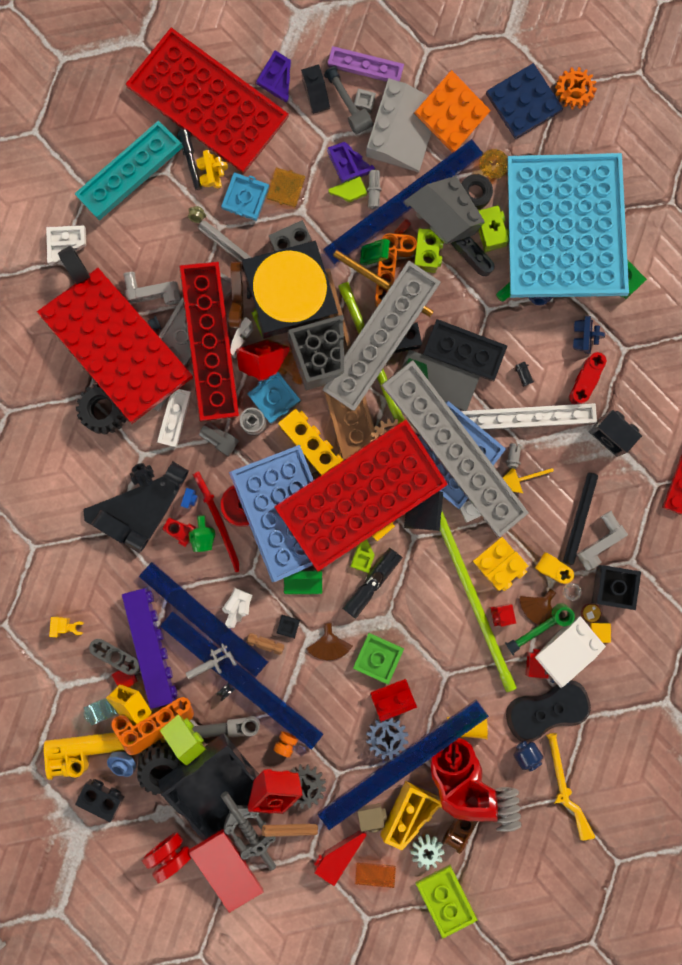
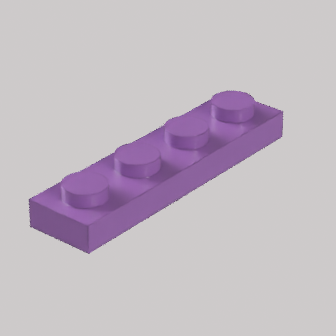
[328,46,404,82]

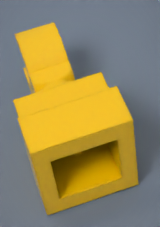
[49,616,84,637]

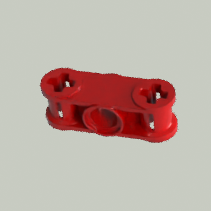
[569,352,607,405]

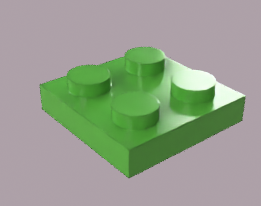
[353,632,404,685]

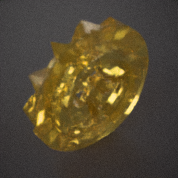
[479,149,508,179]

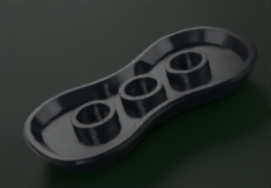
[506,680,591,742]

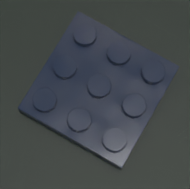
[486,63,563,139]

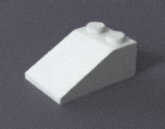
[535,616,606,688]

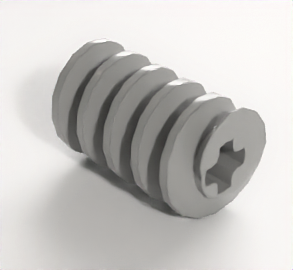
[495,787,522,832]

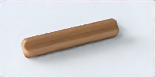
[262,824,318,837]

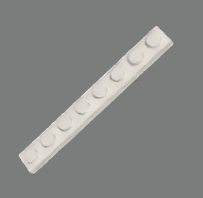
[461,403,597,430]

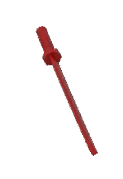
[192,471,239,572]

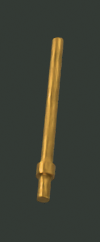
[333,250,434,317]

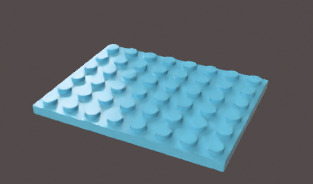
[507,153,629,298]

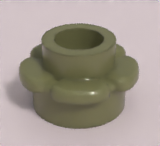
[188,206,206,223]

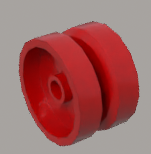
[220,485,249,527]
[141,832,192,884]

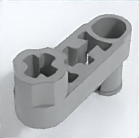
[123,272,181,305]
[577,511,628,571]

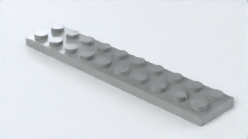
[381,360,529,537]

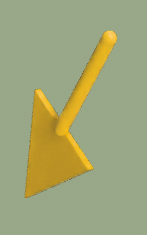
[502,468,554,493]

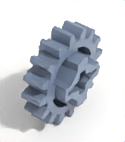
[366,717,409,760]

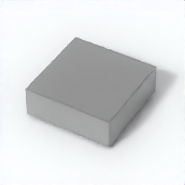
[354,89,376,113]

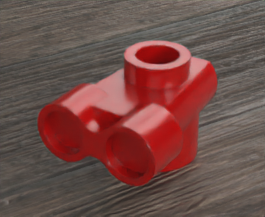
[162,518,196,547]

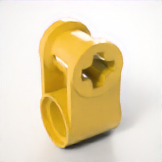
[535,552,574,584]

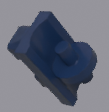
[573,316,605,354]

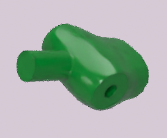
[189,515,216,552]

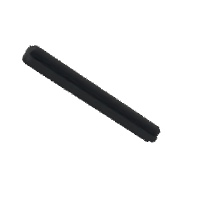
[563,472,598,565]

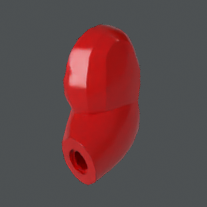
[431,737,498,822]

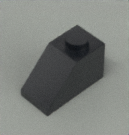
[301,64,330,114]

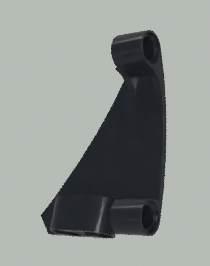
[83,461,189,553]

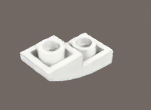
[230,317,253,359]

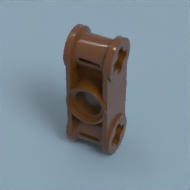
[442,818,478,854]

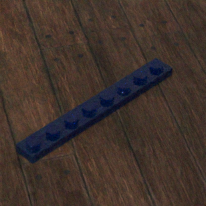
[139,562,269,677]

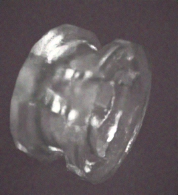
[562,583,582,601]

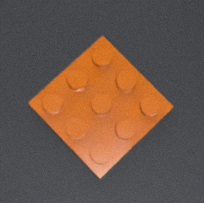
[414,70,491,153]

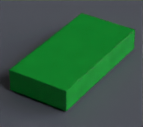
[360,238,390,266]

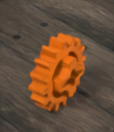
[555,67,597,109]

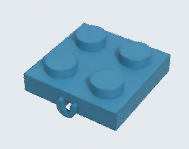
[221,172,270,221]
[247,372,301,424]

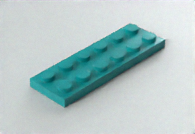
[75,120,183,221]

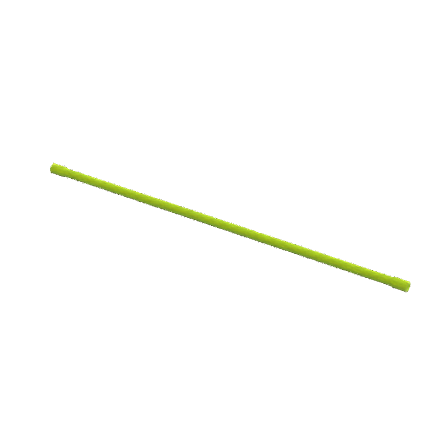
[338,282,517,692]

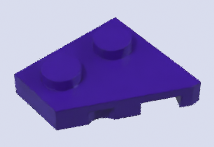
[256,50,291,103]
[327,142,375,183]

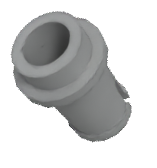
[505,443,522,469]

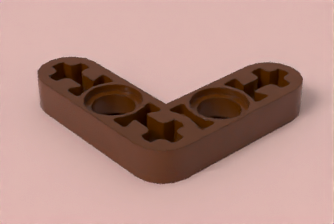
[229,262,244,328]

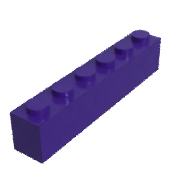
[122,588,178,709]

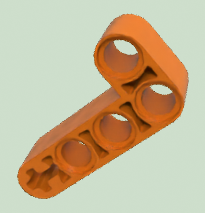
[375,233,417,307]
[111,697,194,755]

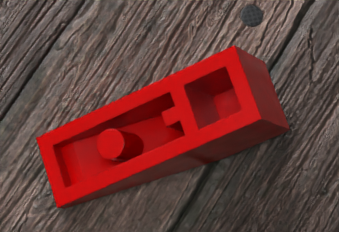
[313,829,367,886]

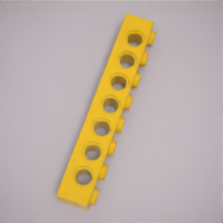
[278,409,395,542]

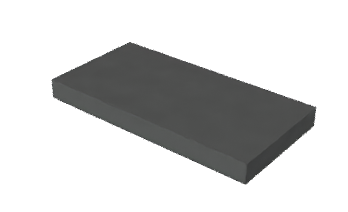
[402,350,480,411]

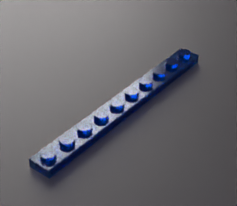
[323,139,483,266]
[160,611,324,750]
[317,699,489,830]

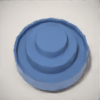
[107,752,136,777]

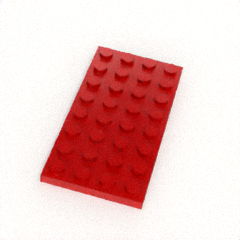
[126,27,289,174]
[37,268,193,424]
[274,419,448,571]

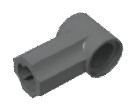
[199,421,239,457]

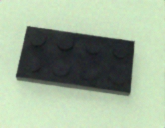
[423,319,508,382]

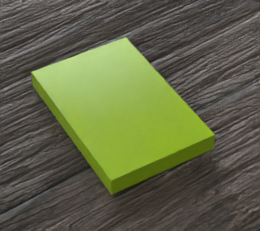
[415,865,478,939]

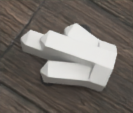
[222,588,253,628]

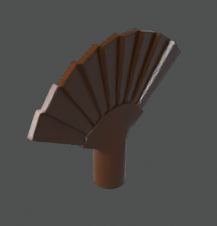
[520,588,558,625]
[306,622,353,661]

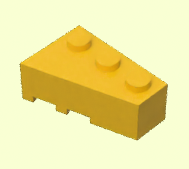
[380,781,442,850]

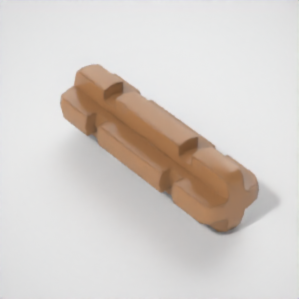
[246,633,284,655]

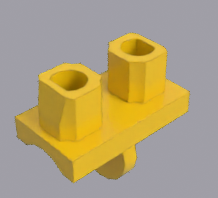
[196,150,228,189]

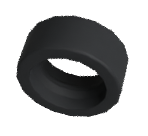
[58,245,90,284]

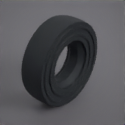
[461,174,493,209]

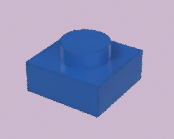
[181,488,198,509]

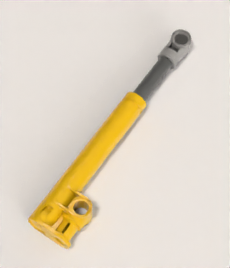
[44,716,260,780]

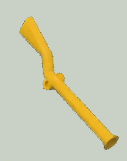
[546,733,596,841]

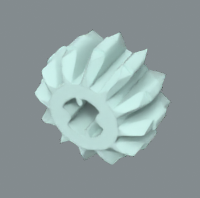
[410,834,444,870]

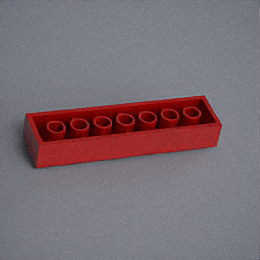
[179,262,239,422]

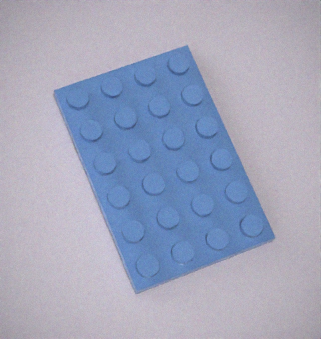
[229,445,313,582]

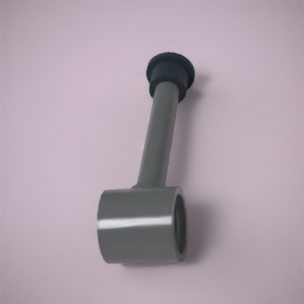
[324,66,373,135]

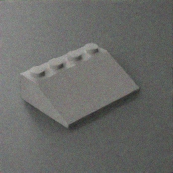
[366,78,431,172]

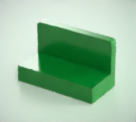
[283,571,322,594]

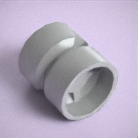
[240,407,267,436]

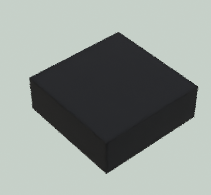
[276,614,300,639]

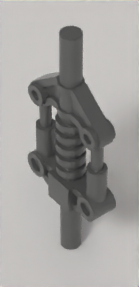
[221,792,276,871]

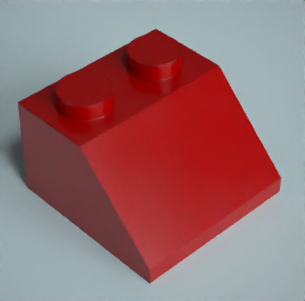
[236,339,290,380]
[248,769,302,814]

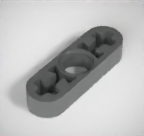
[89,639,140,675]

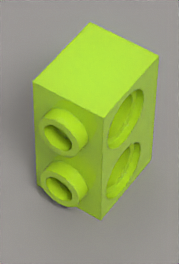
[414,228,444,273]

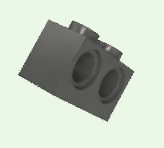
[268,220,312,251]

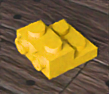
[472,537,528,591]

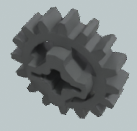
[291,764,326,809]

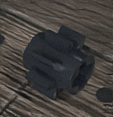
[130,463,155,487]

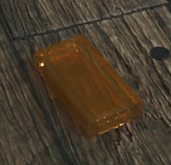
[355,862,396,888]

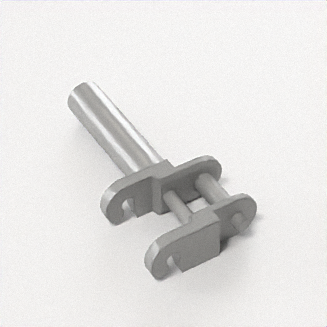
[186,643,237,680]

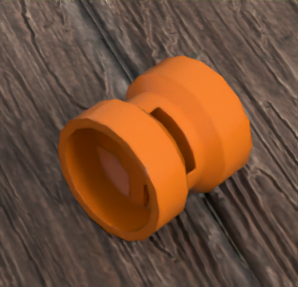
[273,731,299,758]

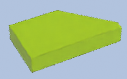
[328,176,367,202]
[350,539,375,573]

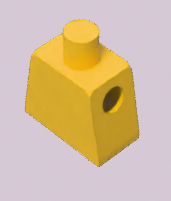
[106,685,152,725]

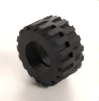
[76,384,127,434]
[137,740,183,796]

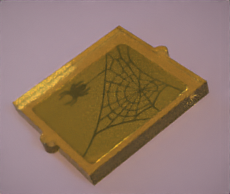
[267,168,306,208]

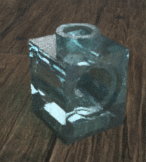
[83,697,117,726]

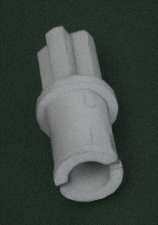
[367,170,382,209]

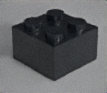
[589,410,642,457]
[591,565,641,610]

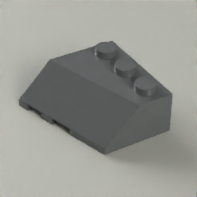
[403,176,485,244]
[288,315,344,391]

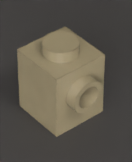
[357,803,387,832]

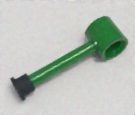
[505,603,575,656]

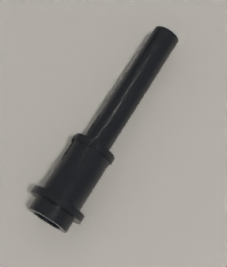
[177,129,202,190]

